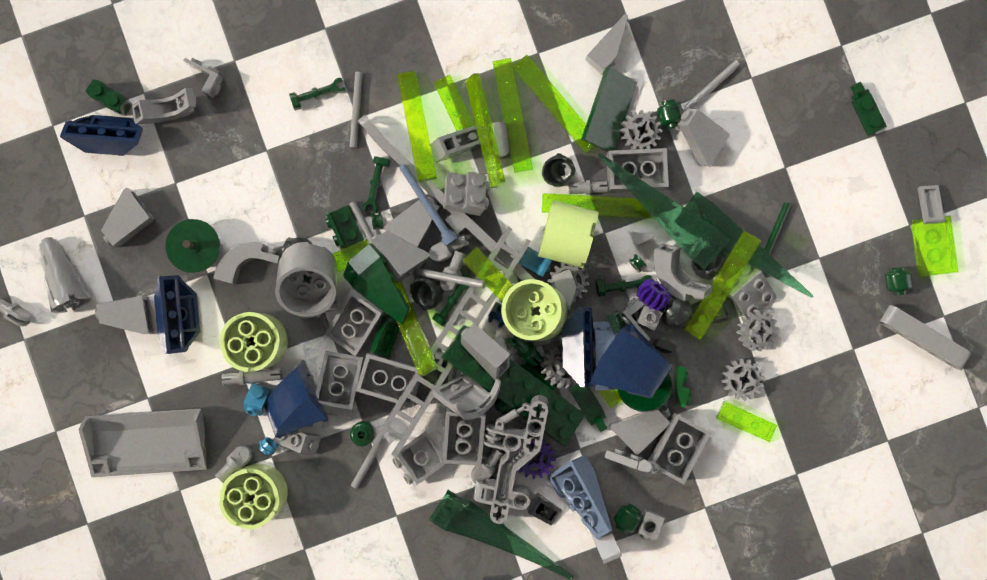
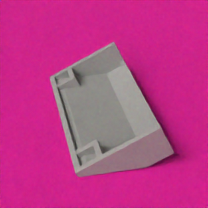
[78,408,207,477]

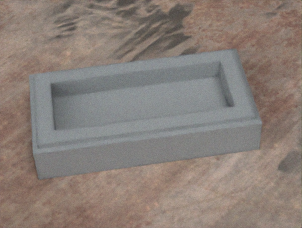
[917,185,945,224]

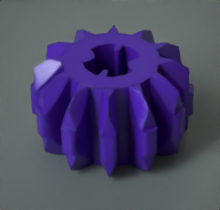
[637,279,671,311]

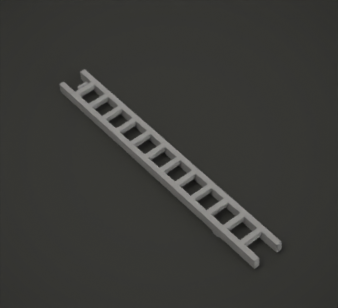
[372,226,531,458]

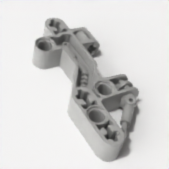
[473,395,548,524]

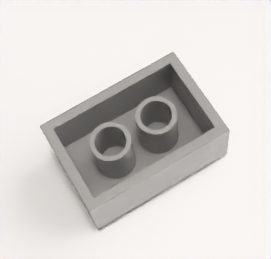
[606,148,669,192]
[356,353,424,408]
[442,406,486,466]
[648,412,711,484]

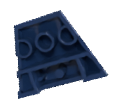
[590,323,672,398]
[264,360,329,438]

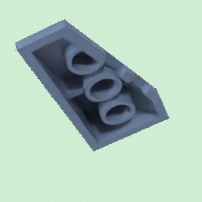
[547,455,612,539]

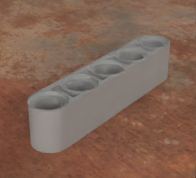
[880,305,971,370]

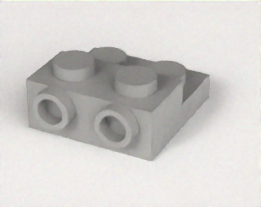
[443,172,490,216]
[392,431,446,486]

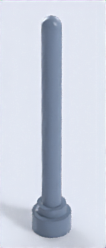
[400,164,458,246]

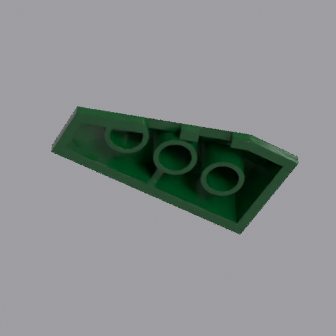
[343,243,410,324]

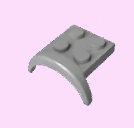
[433,374,501,420]

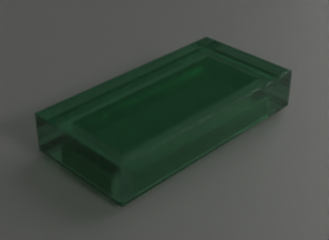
[606,310,625,334]

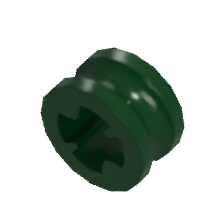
[371,212,384,230]
[628,254,647,273]

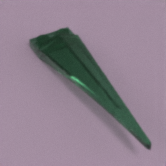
[597,153,730,270]
[673,192,814,298]
[429,489,573,580]

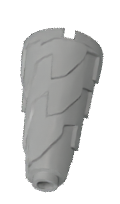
[39,237,91,313]

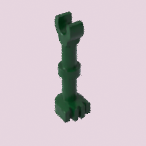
[289,78,346,111]
[362,156,391,213]
[432,273,472,326]
[595,275,652,297]

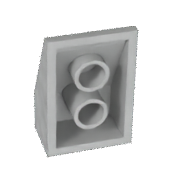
[325,289,386,357]
[315,351,363,419]

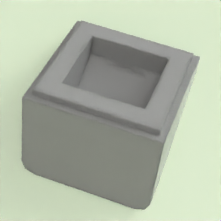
[630,232,655,247]

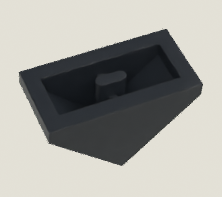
[527,492,562,525]

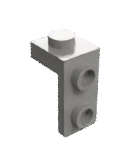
[183,58,223,98]
[621,298,651,341]
[273,431,321,455]

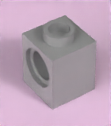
[635,305,662,331]
[636,508,665,541]

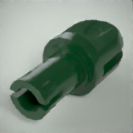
[509,335,543,367]

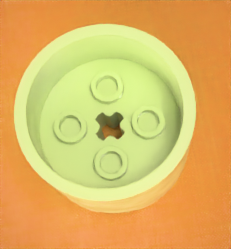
[538,200,599,268]
[502,279,568,341]
[219,312,288,372]
[219,463,288,530]

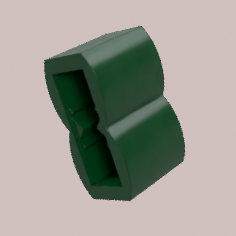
[85,79,133,116]

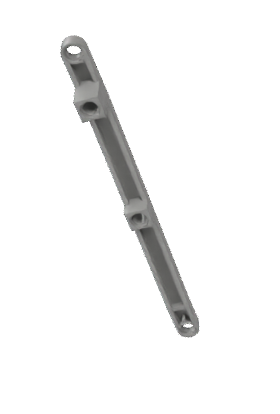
[358,115,570,321]

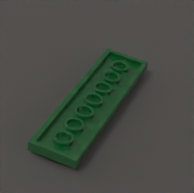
[441,325,585,447]

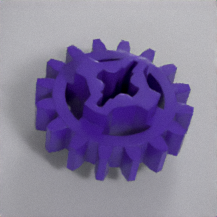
[518,438,556,479]

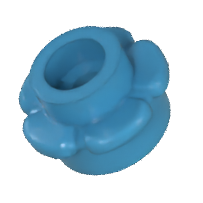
[259,437,278,455]

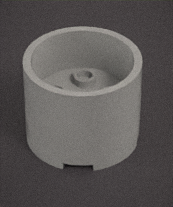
[275,242,337,317]

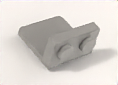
[720,263,776,318]

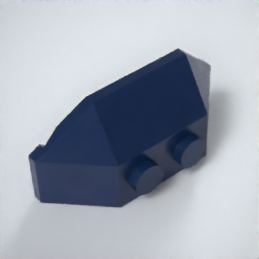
[60,115,143,156]
[154,275,201,354]
[561,307,595,387]

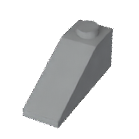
[585,13,628,75]
[429,122,489,163]

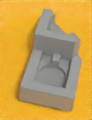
[552,269,579,311]

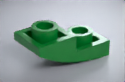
[674,366,691,408]

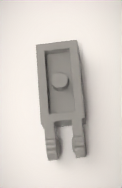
[605,448,660,474]

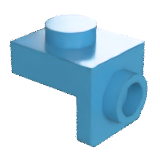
[518,247,552,276]
[243,383,271,416]

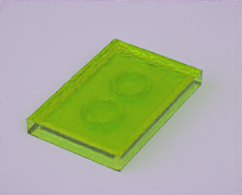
[911,216,959,277]

